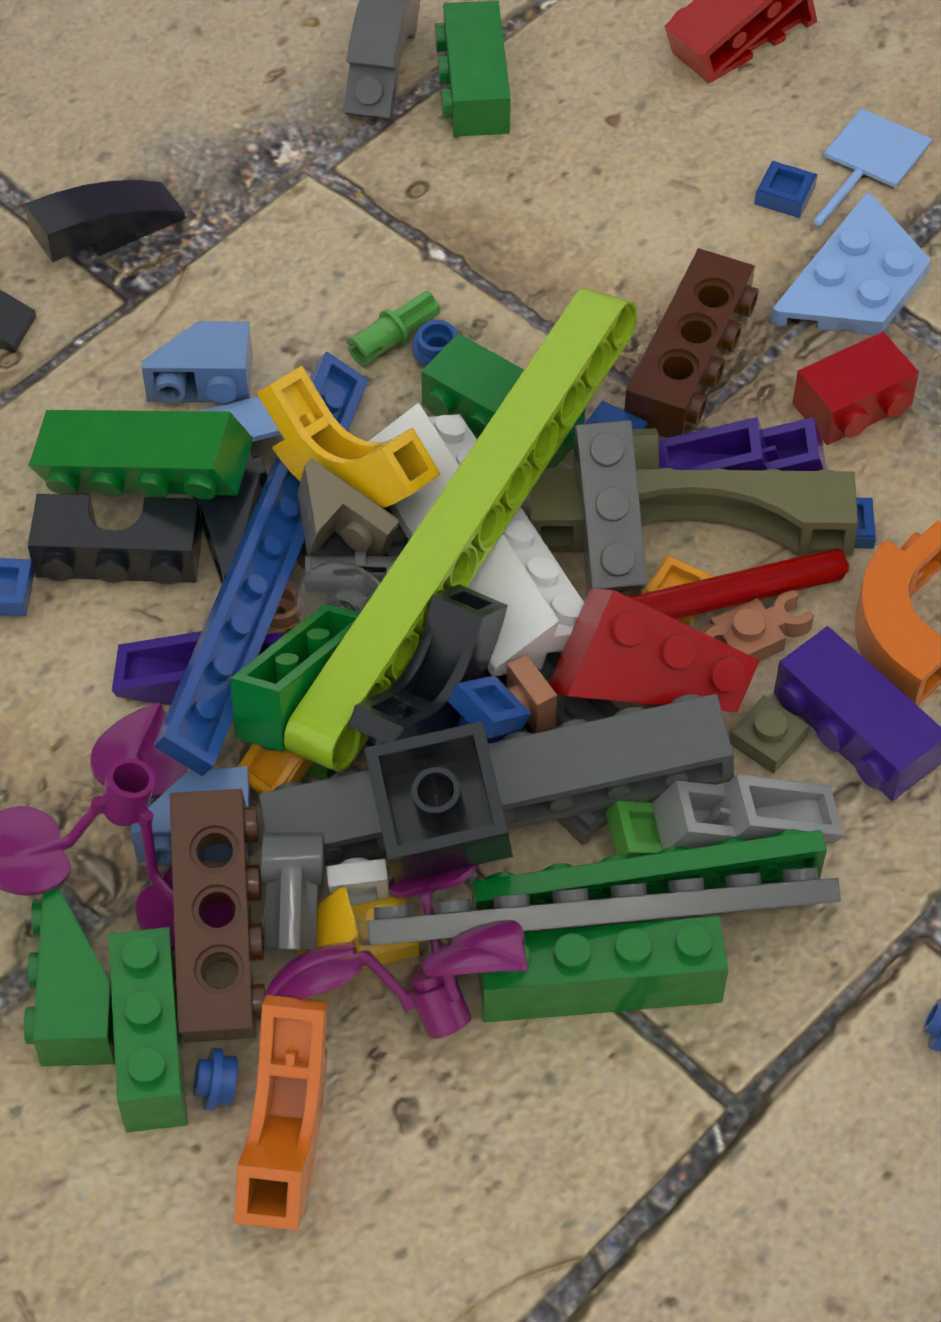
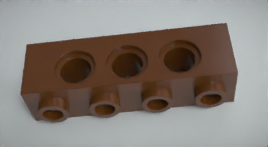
[624,248,759,438]
[170,789,266,1043]

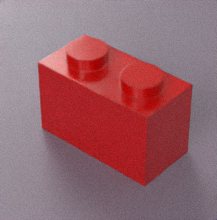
[792,331,919,445]

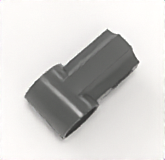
[261,831,324,950]

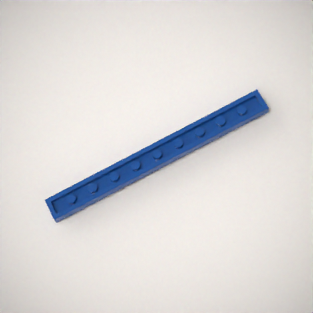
[153,351,369,776]

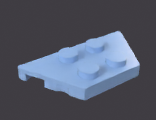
[770,192,931,335]

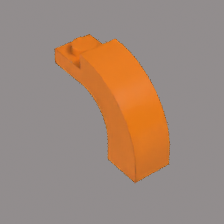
[855,520,941,706]
[234,995,328,1231]

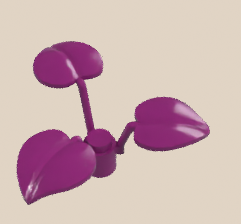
[0,702,234,950]
[264,865,528,1038]

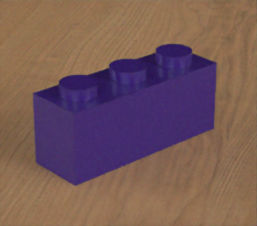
[774,626,941,802]

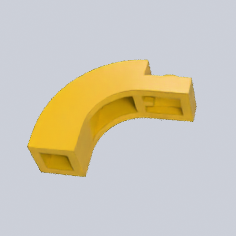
[256,366,441,508]

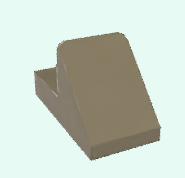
[297,458,400,556]

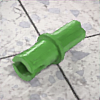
[346,291,440,366]

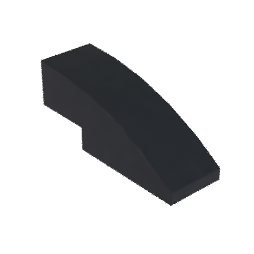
[25,180,186,263]

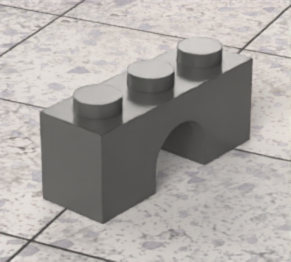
[572,420,648,594]

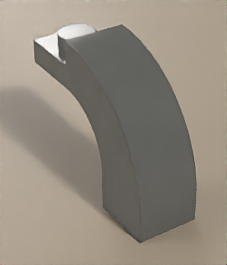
[343,0,420,121]

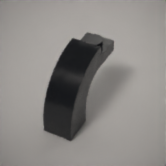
[349,584,508,745]

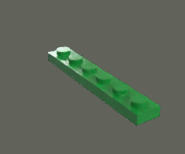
[472,829,827,911]

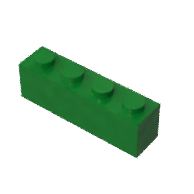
[28,410,254,499]
[478,916,728,1023]

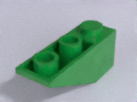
[24,887,115,1066]

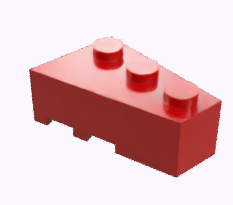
[664,0,818,84]
[549,588,760,712]

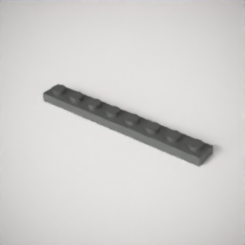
[358,867,841,946]

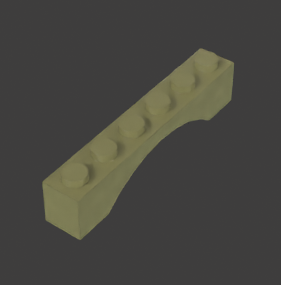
[530,467,858,556]

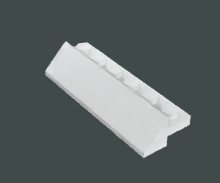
[369,402,584,676]

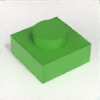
[605,800,663,858]

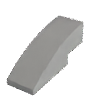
[652,774,844,850]

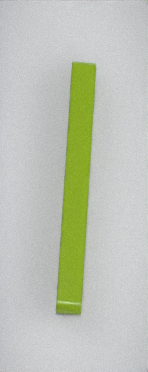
[284,288,637,772]

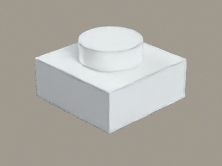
[326,858,389,906]

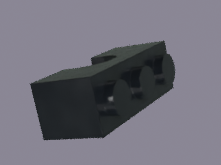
[28,493,203,585]

